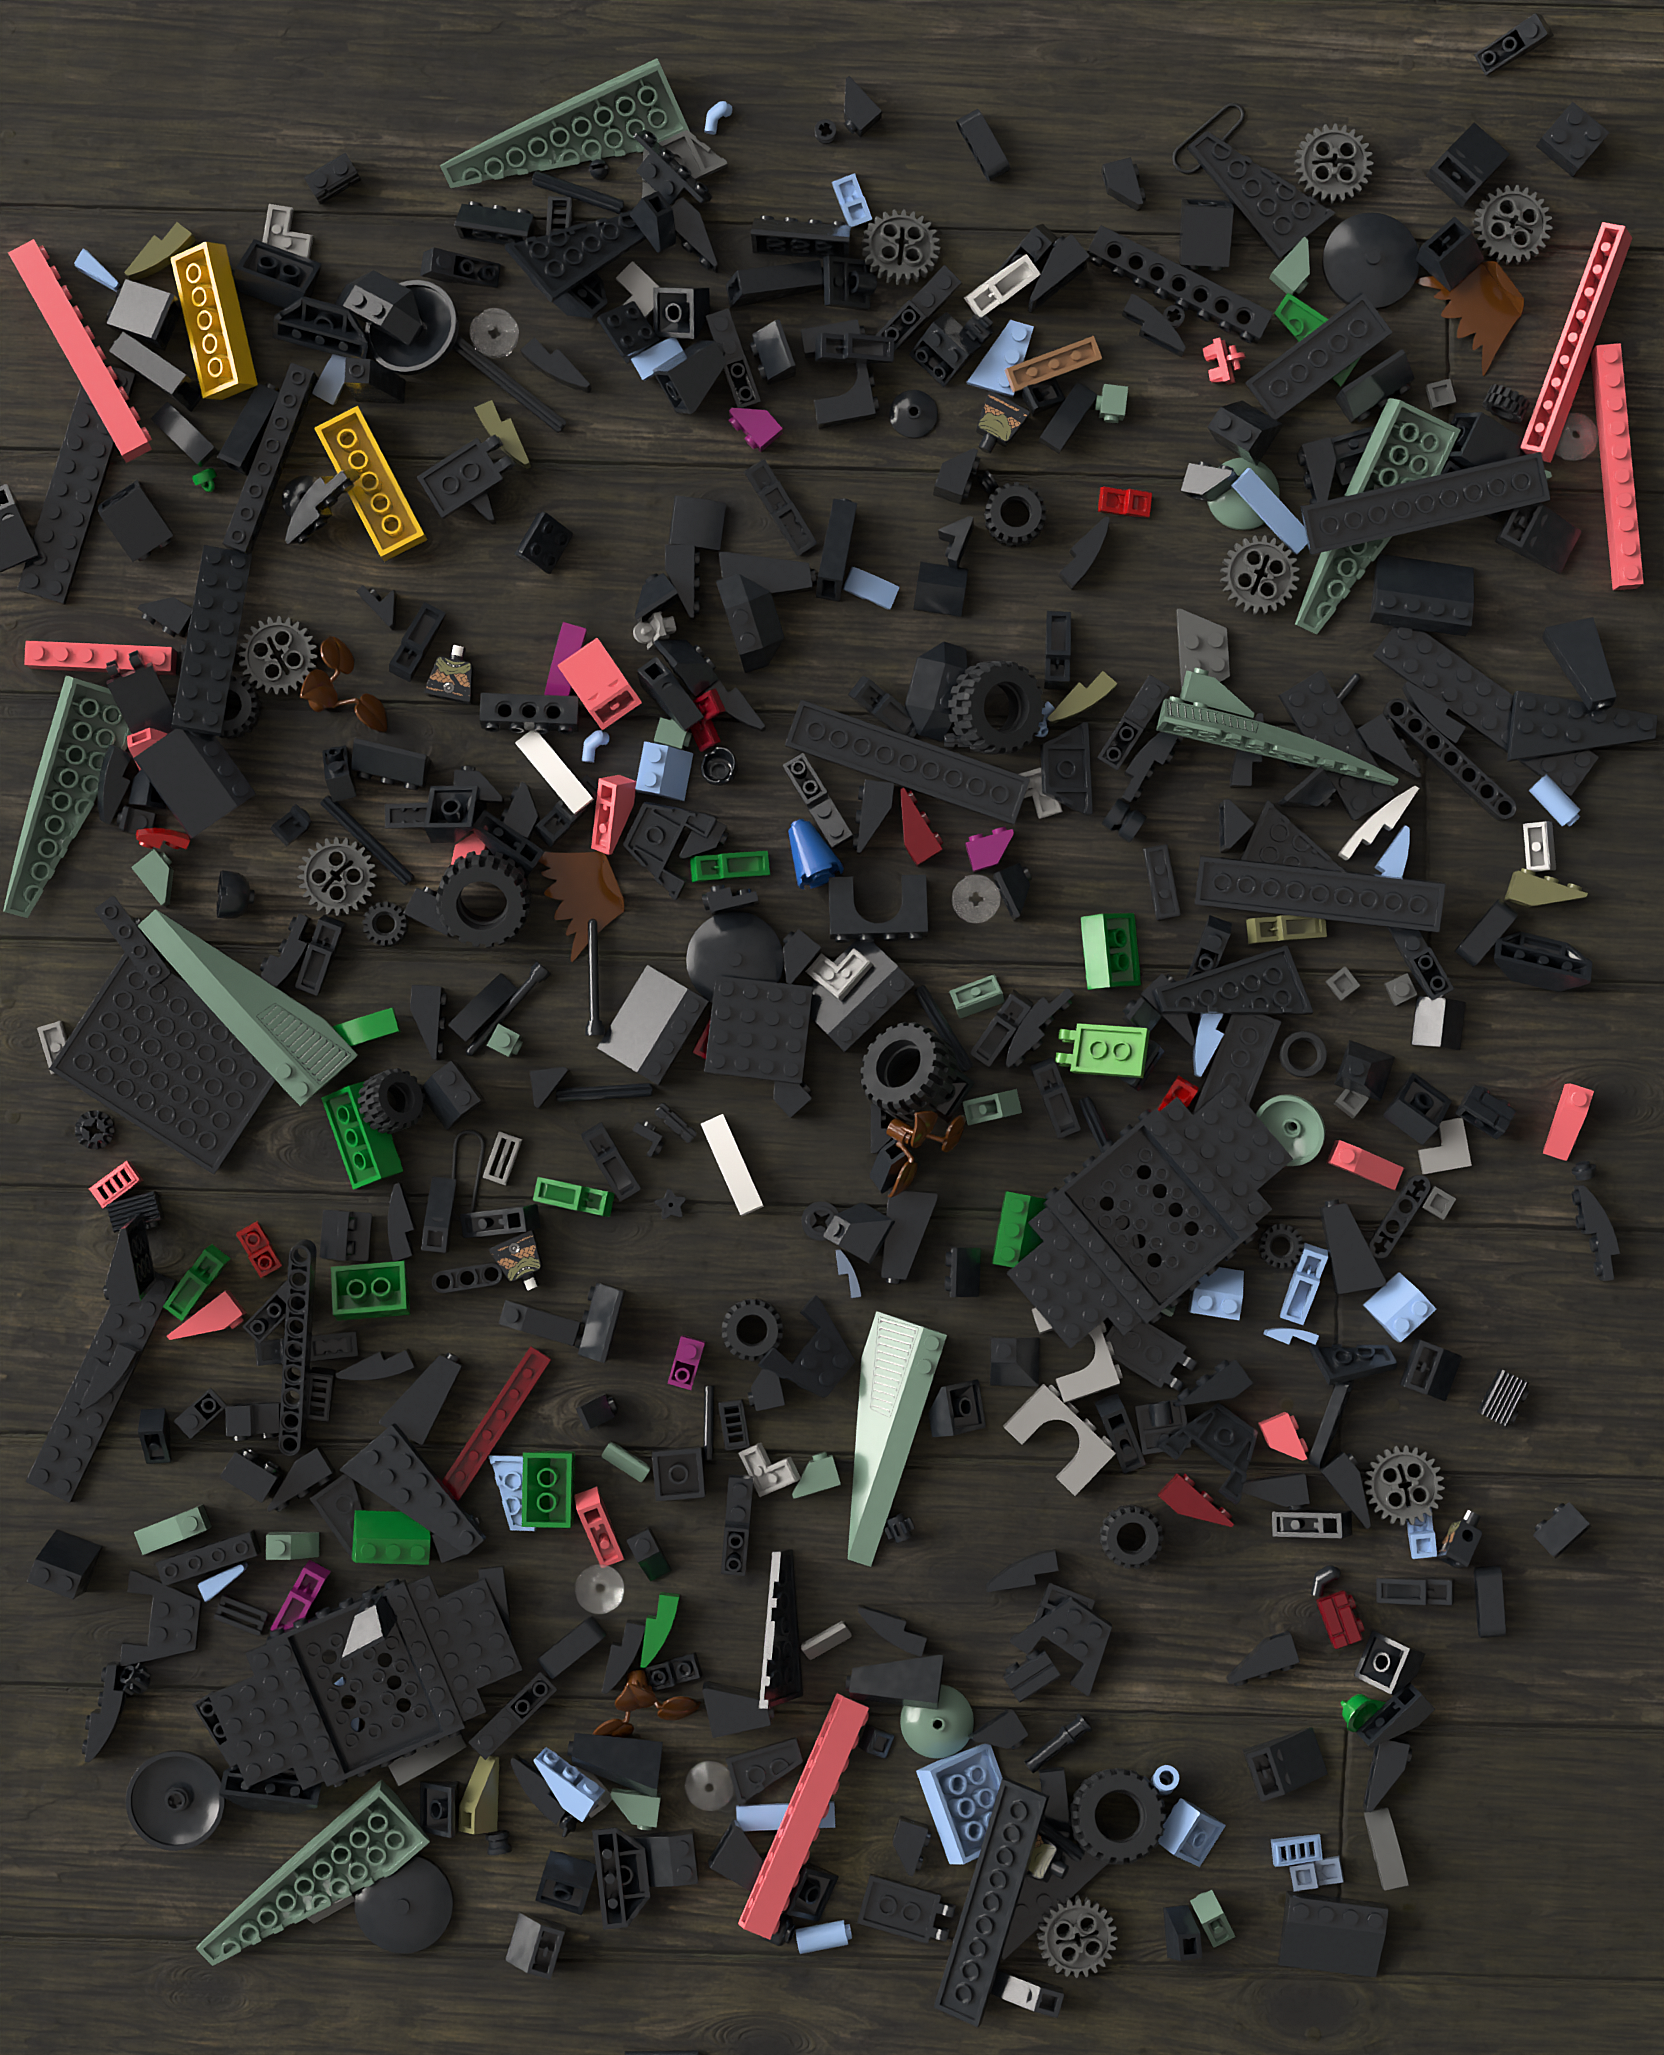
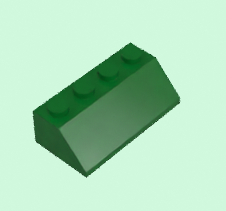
[321,1081,403,1190]

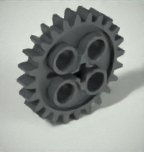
[1294,123,1373,204]
[1472,185,1552,265]
[861,209,940,285]
[1220,535,1299,615]
[238,616,319,696]
[297,837,378,916]
[1363,1445,1445,1526]
[1037,1896,1117,1978]

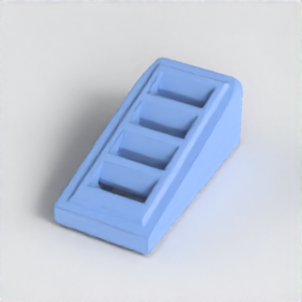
[74,248,120,292]
[198,1562,248,1602]
[1271,1834,1323,1867]

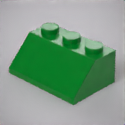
[1081,913,1141,990]
[992,1191,1047,1267]
[331,1261,410,1321]
[522,1451,575,1528]
[352,1510,430,1565]

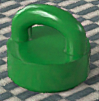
[192,467,217,492]

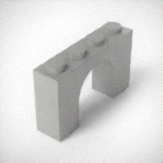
[1032,1308,1123,1404]
[1003,1384,1116,1496]

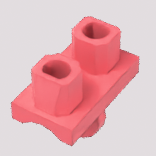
[1203,337,1245,385]

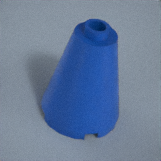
[788,819,844,889]

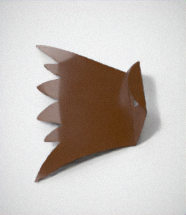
[1414,261,1524,376]
[538,851,624,962]

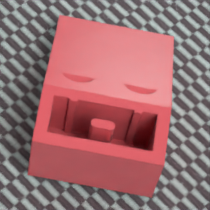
[557,638,642,730]

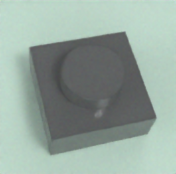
[1425,379,1456,410]
[1325,967,1360,1001]
[1384,973,1417,1006]
[1334,1089,1369,1119]
[1422,1186,1456,1220]

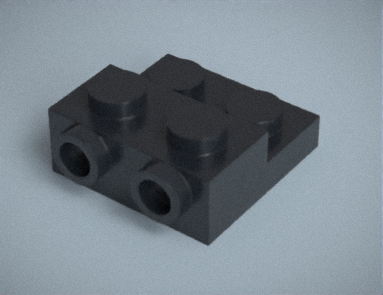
[702,884,759,915]

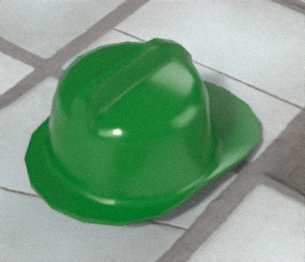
[1341,1694,1386,1732]

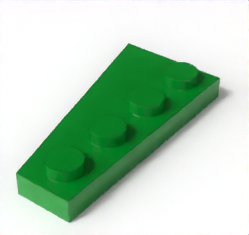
[1274,293,1361,388]

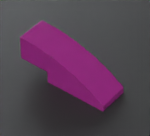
[544,622,588,696]
[270,1560,331,1631]

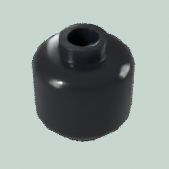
[760,1913,796,1946]

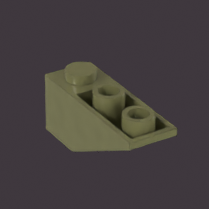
[1505,868,1588,908]
[459,1755,500,1835]

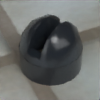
[589,159,609,180]

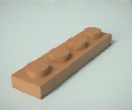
[1004,336,1102,393]

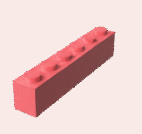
[24,641,177,675]

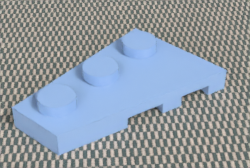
[967,320,1034,397]
[489,1455,536,1531]

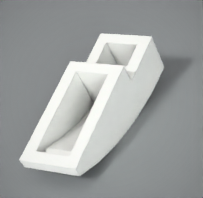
[964,254,1041,317]

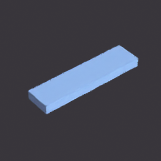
[1231,468,1308,554]
[736,1801,835,1831]

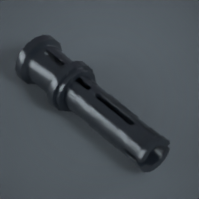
[1024,1713,1093,1774]

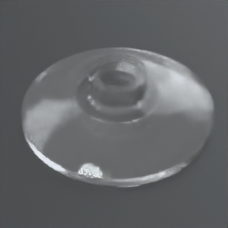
[1555,413,1598,461]
[575,1564,624,1614]
[685,1761,734,1811]

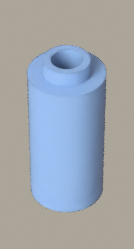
[1529,774,1580,826]
[1151,1765,1179,1796]
[795,1920,852,1954]

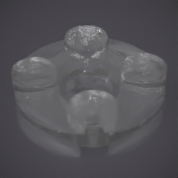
[470,308,519,358]
[951,875,1000,924]

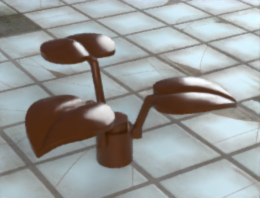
[300,636,387,733]
[886,1111,966,1198]
[592,1670,701,1738]

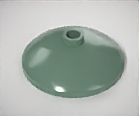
[1207,458,1279,530]
[1256,1095,1325,1166]
[900,1684,974,1758]

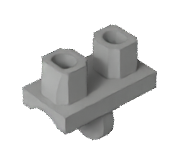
[633,612,676,650]

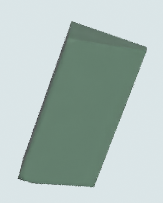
[949,974,1005,1018]
[602,1441,651,1482]

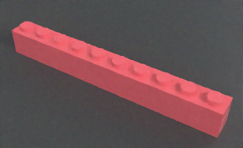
[1520,222,1632,463]
[8,239,152,463]
[1590,343,1644,591]
[738,1693,869,1940]

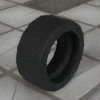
[1279,1031,1327,1078]

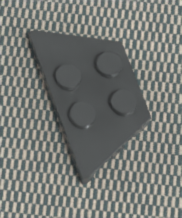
[642,130,728,198]
[1176,609,1230,703]

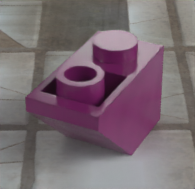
[729,408,783,452]
[965,826,1014,873]
[667,1335,706,1390]

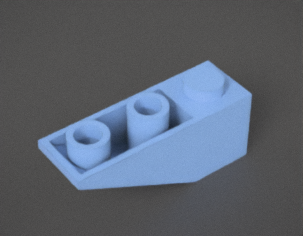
[534,1747,605,1822]

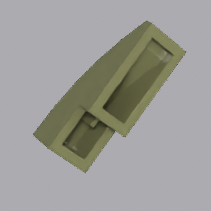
[124,222,196,281]
[474,400,531,469]
[1046,671,1117,724]
[1246,915,1327,944]

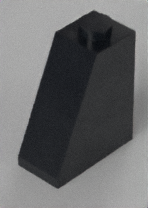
[708,1819,765,1892]

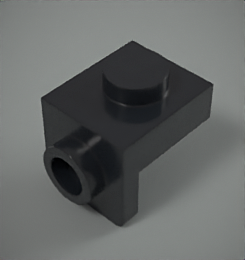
[270,804,312,847]
[632,1120,665,1158]

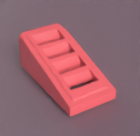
[89,1161,144,1209]

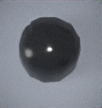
[701,747,738,786]

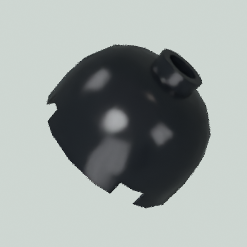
[216,870,255,919]

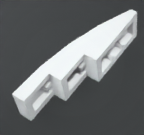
[516,730,594,814]
[1338,786,1419,860]
[701,1114,764,1217]

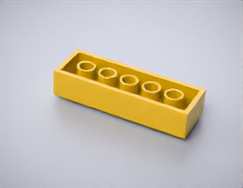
[171,242,258,400]
[315,406,427,562]

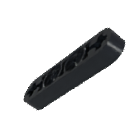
[1368,1175,1430,1258]
[1308,1380,1354,1469]

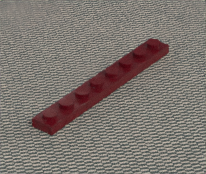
[442,1346,551,1501]

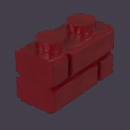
[1316,1590,1365,1649]

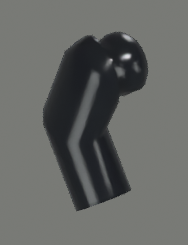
[1311,1565,1341,1597]

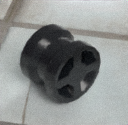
[485,1830,512,1855]

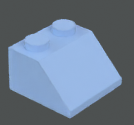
[635,742,693,801]
[1188,1267,1244,1320]
[1363,1272,1436,1342]
[1158,1798,1226,1867]

